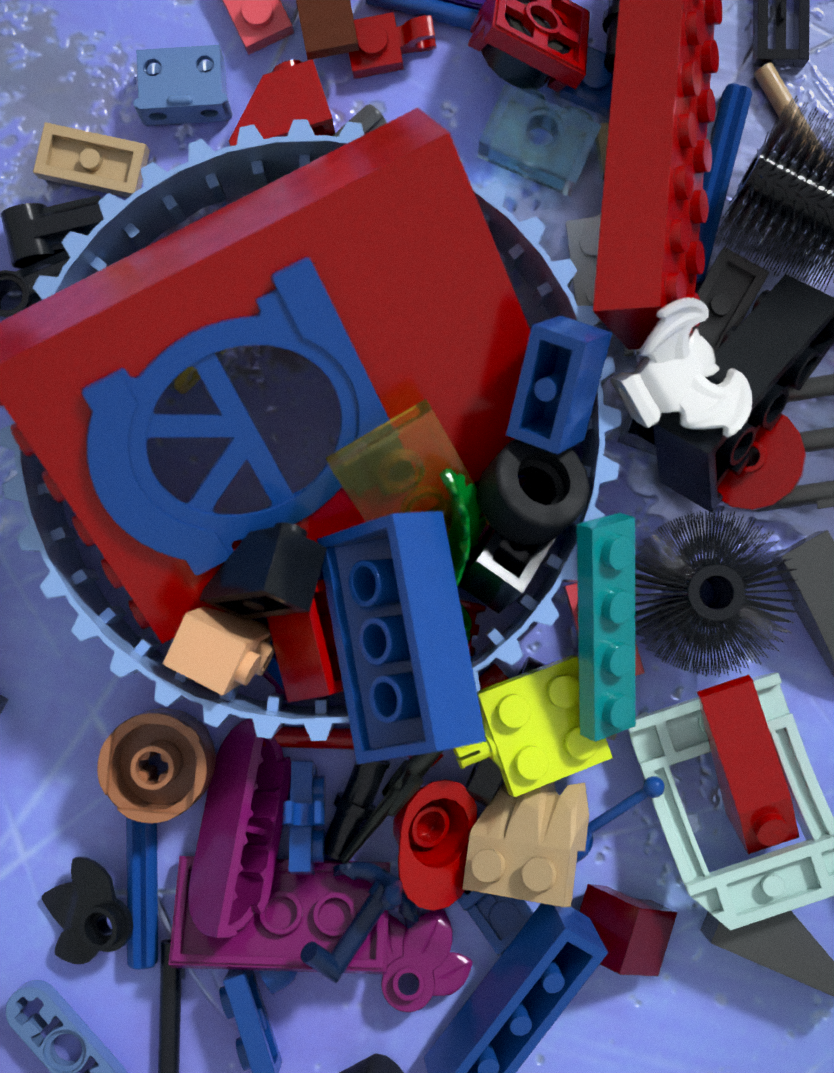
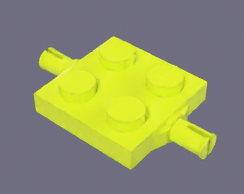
[453,655,613,797]

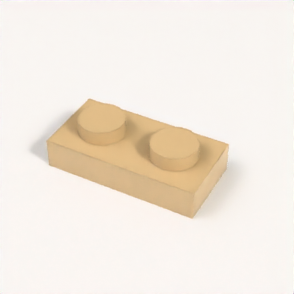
[33,122,150,198]

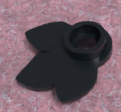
[42,857,133,964]

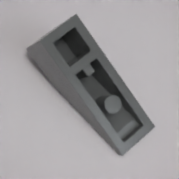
[700,911,834,996]

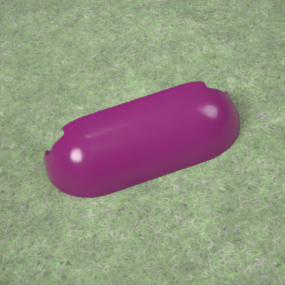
[188,718,291,938]

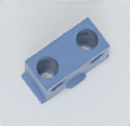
[133,45,233,126]

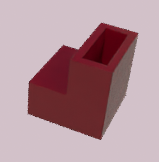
[579,884,677,976]

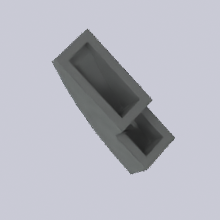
[771,530,834,677]

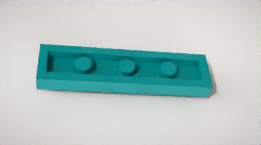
[577,513,636,742]

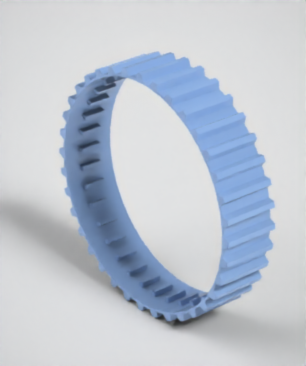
[0,119,622,741]

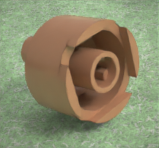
[97,708,216,823]

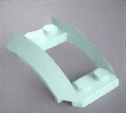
[627,672,834,930]

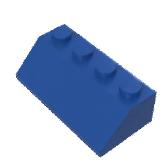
[317,511,486,764]

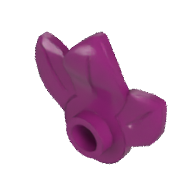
[381,909,473,1012]

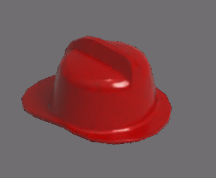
[393,779,477,911]

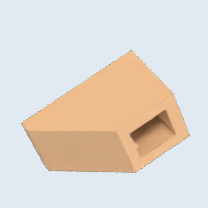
[163,606,275,696]

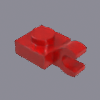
[349,12,437,79]

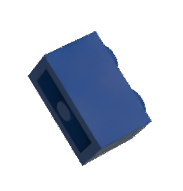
[506,316,613,454]

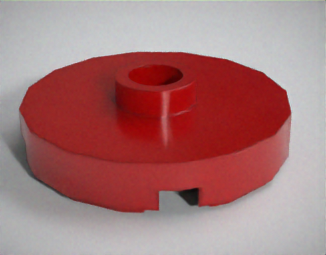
[717,414,806,510]

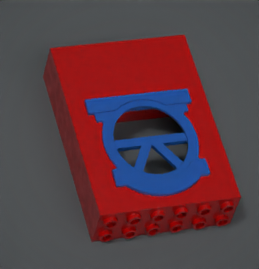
[0,107,531,644]

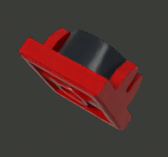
[468,0,590,92]

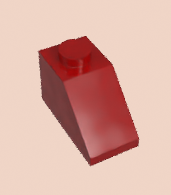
[229,59,335,146]

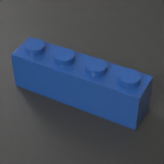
[424,903,608,1073]

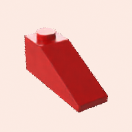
[697,674,799,854]

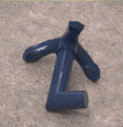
[300,861,419,983]

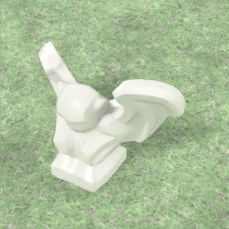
[610,298,752,437]

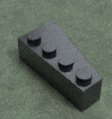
[652,274,834,513]

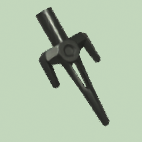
[339,750,444,864]

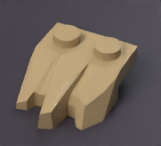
[462,781,589,907]

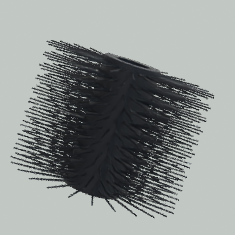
[714,96,834,292]
[635,509,801,677]

